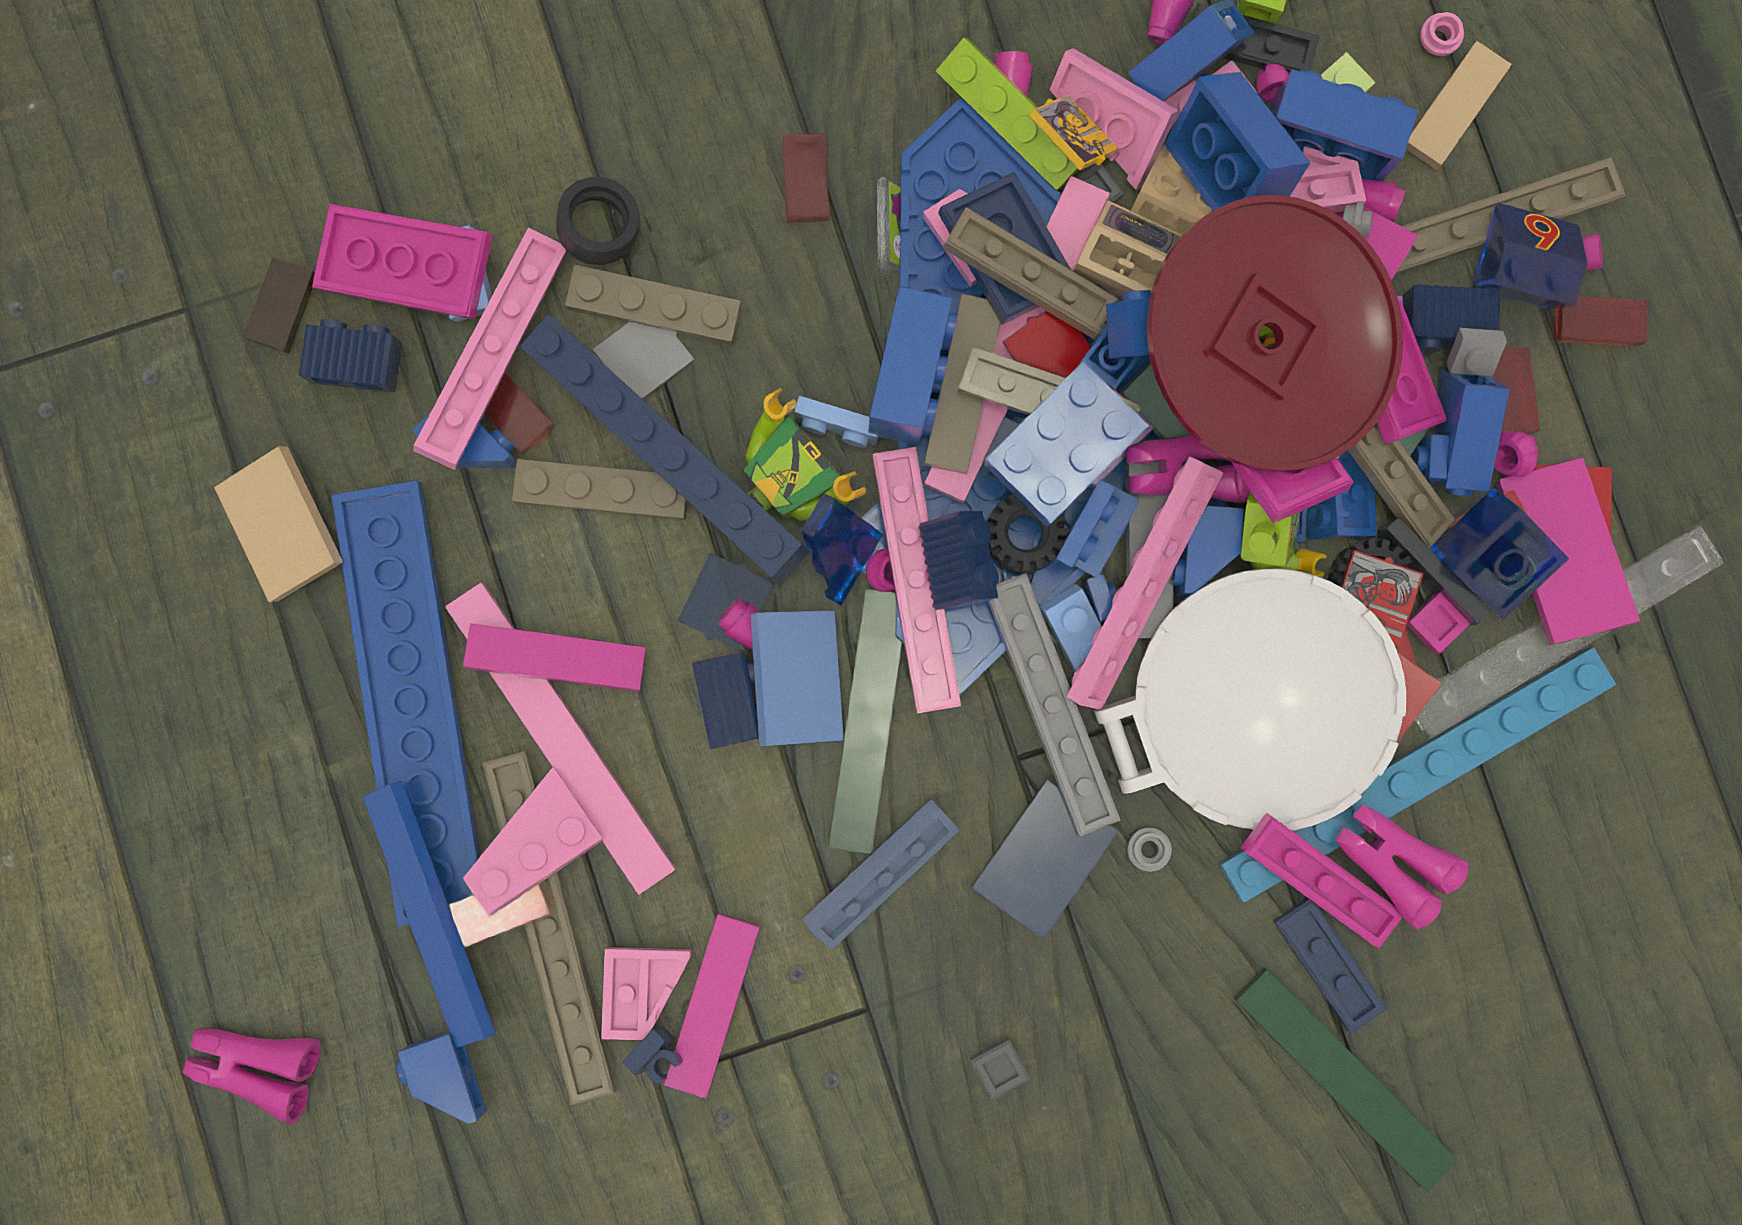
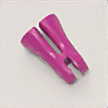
[1126,434,1251,503]
[1335,805,1469,930]
[182,1028,321,1125]

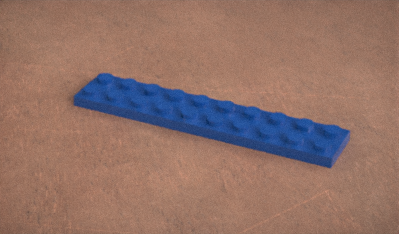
[332,480,485,927]

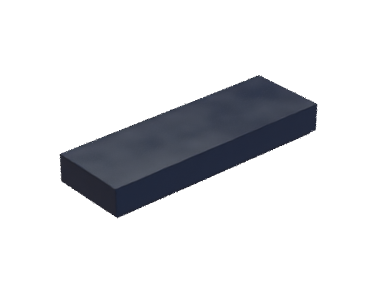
[1273,897,1387,1034]

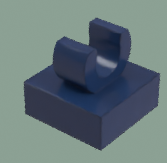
[622,1027,683,1084]

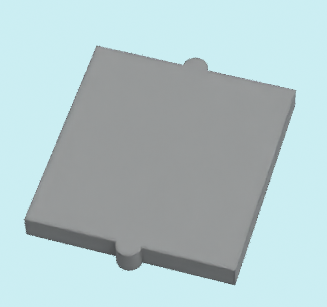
[593,322,695,400]

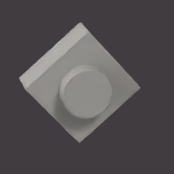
[1446,328,1507,376]

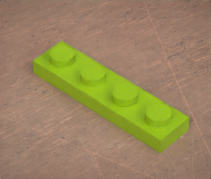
[936,37,1079,190]

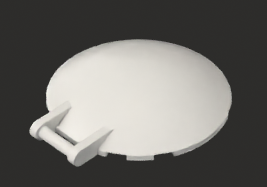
[1094,569,1406,831]

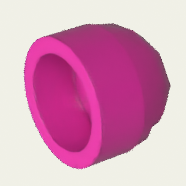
[1255,64,1289,102]
[1570,234,1603,270]

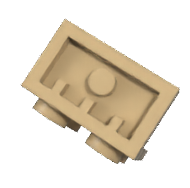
[1131,145,1212,235]

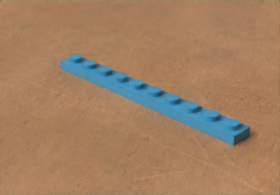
[1218,647,1616,903]

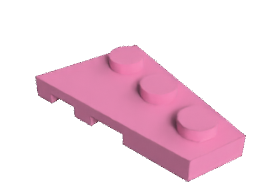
[1050,48,1179,190]
[463,767,602,917]

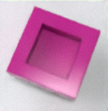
[1406,592,1470,654]

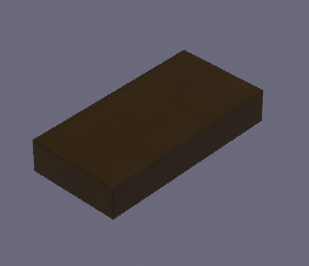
[243,257,315,354]

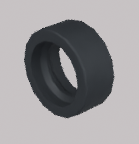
[556,176,640,265]

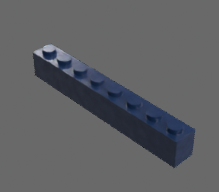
[519,314,811,584]

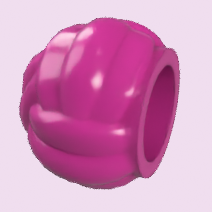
[1494,431,1539,477]

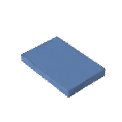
[750,611,844,747]

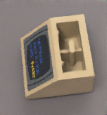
[1073,200,1182,302]

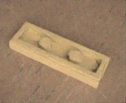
[1406,41,1512,170]

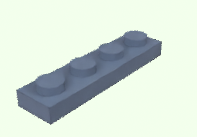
[802,799,960,950]

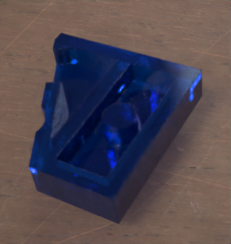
[801,493,883,606]

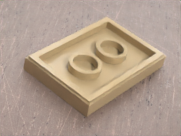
[214,446,343,602]

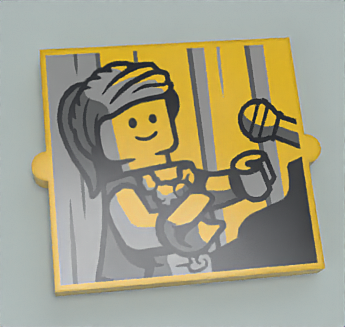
[1029,95,1118,170]

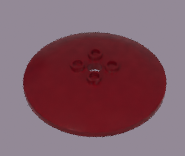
[1147,195,1403,472]

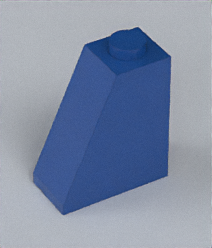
[1128,0,1255,102]
[1435,367,1510,496]

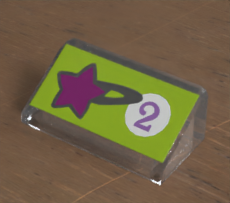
[877,177,901,274]

